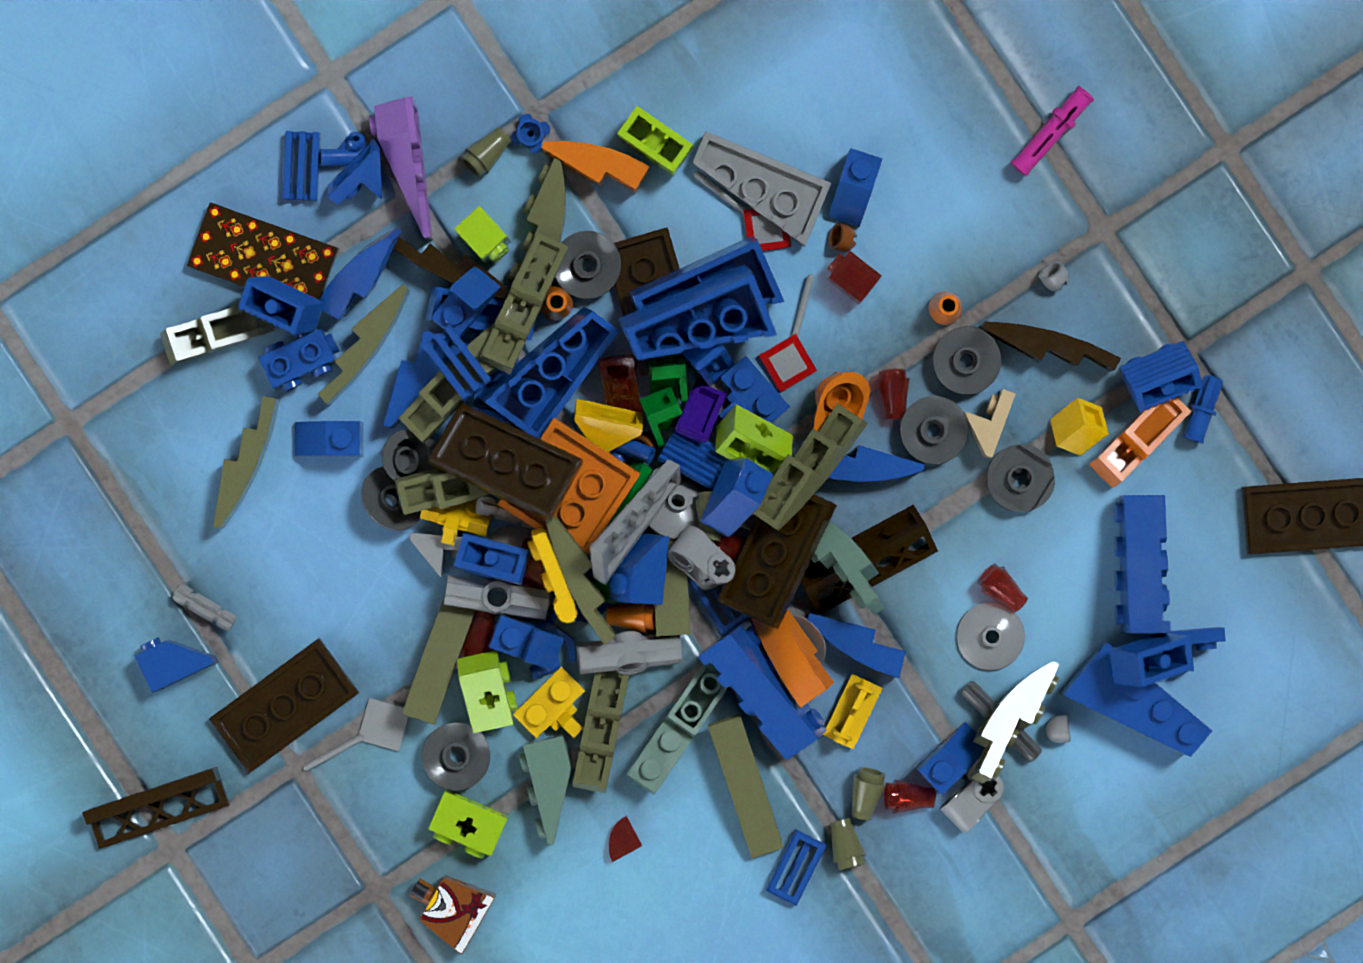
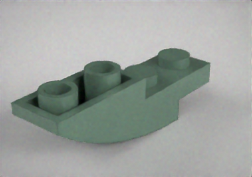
[812,521,885,615]
[626,664,729,795]

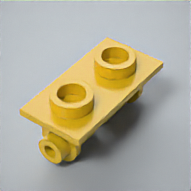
[823,674,883,750]

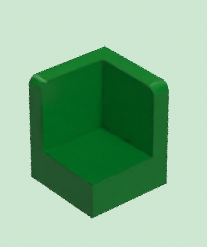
[648,353,688,402]
[639,386,682,447]

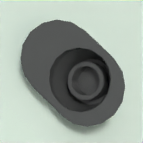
[380,430,438,481]

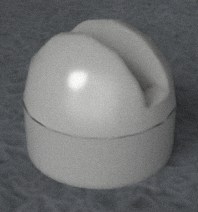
[1039,261,1069,291]
[1045,715,1071,743]

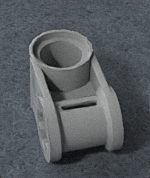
[667,526,735,590]
[940,776,1004,833]

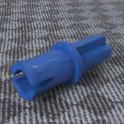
[1183,375,1223,444]

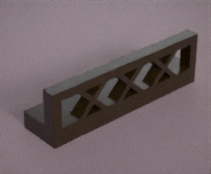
[801,505,938,615]
[82,766,230,849]

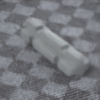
[476,495,533,528]
[172,584,237,631]

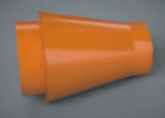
[540,286,573,320]
[929,291,963,325]
[606,603,656,633]

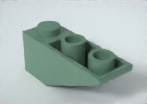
[519,734,572,846]

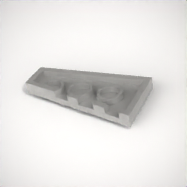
[692,131,831,247]
[590,459,681,584]

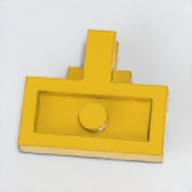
[420,499,492,546]
[513,666,585,739]

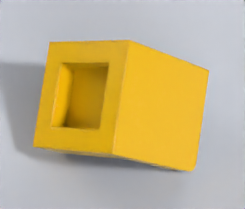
[1051,397,1109,455]

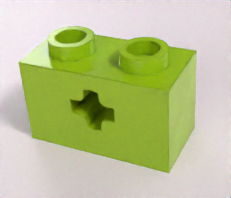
[617,106,693,177]
[454,205,511,265]
[715,404,793,480]
[457,650,518,733]
[428,789,509,859]

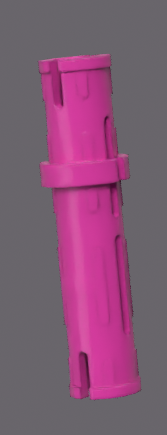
[1010,86,1094,177]

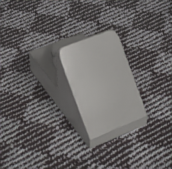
[410,533,462,577]

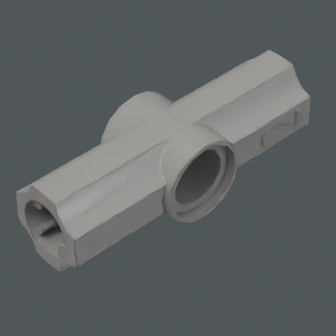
[443,575,550,621]
[576,631,682,675]

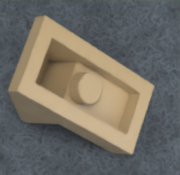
[964,389,1016,459]

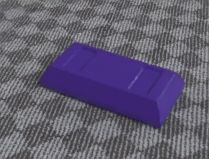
[675,381,727,443]

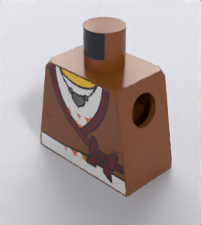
[409,875,497,954]

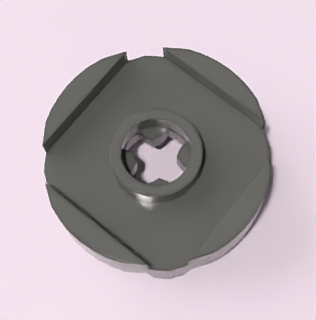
[986,445,1055,512]

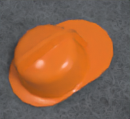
[813,372,870,432]

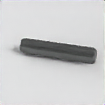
[961,681,1042,762]

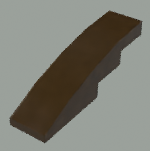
[394,236,510,300]
[979,321,1121,372]

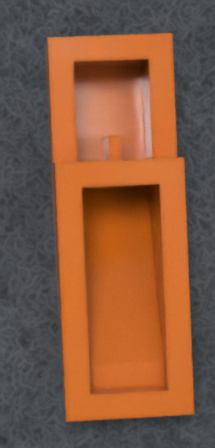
[541,141,650,193]
[1089,397,1191,489]
[751,610,834,708]

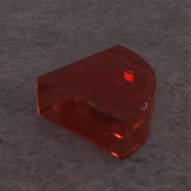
[609,815,643,862]

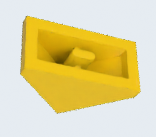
[574,399,643,452]

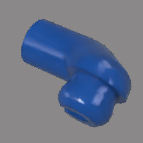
[320,132,366,166]
[609,440,655,464]

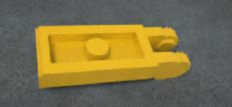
[528,526,578,623]

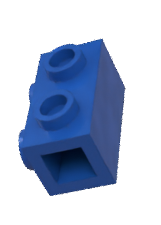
[258,329,340,392]

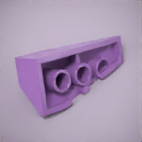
[369,97,433,241]

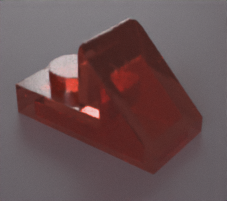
[599,354,643,413]

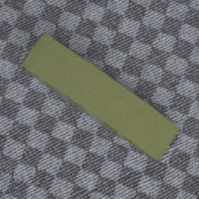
[479,232,569,374]
[318,284,410,405]
[213,396,280,528]
[753,403,868,530]
[651,499,691,636]
[545,515,616,645]
[402,596,476,725]
[572,670,629,794]
[707,714,784,858]

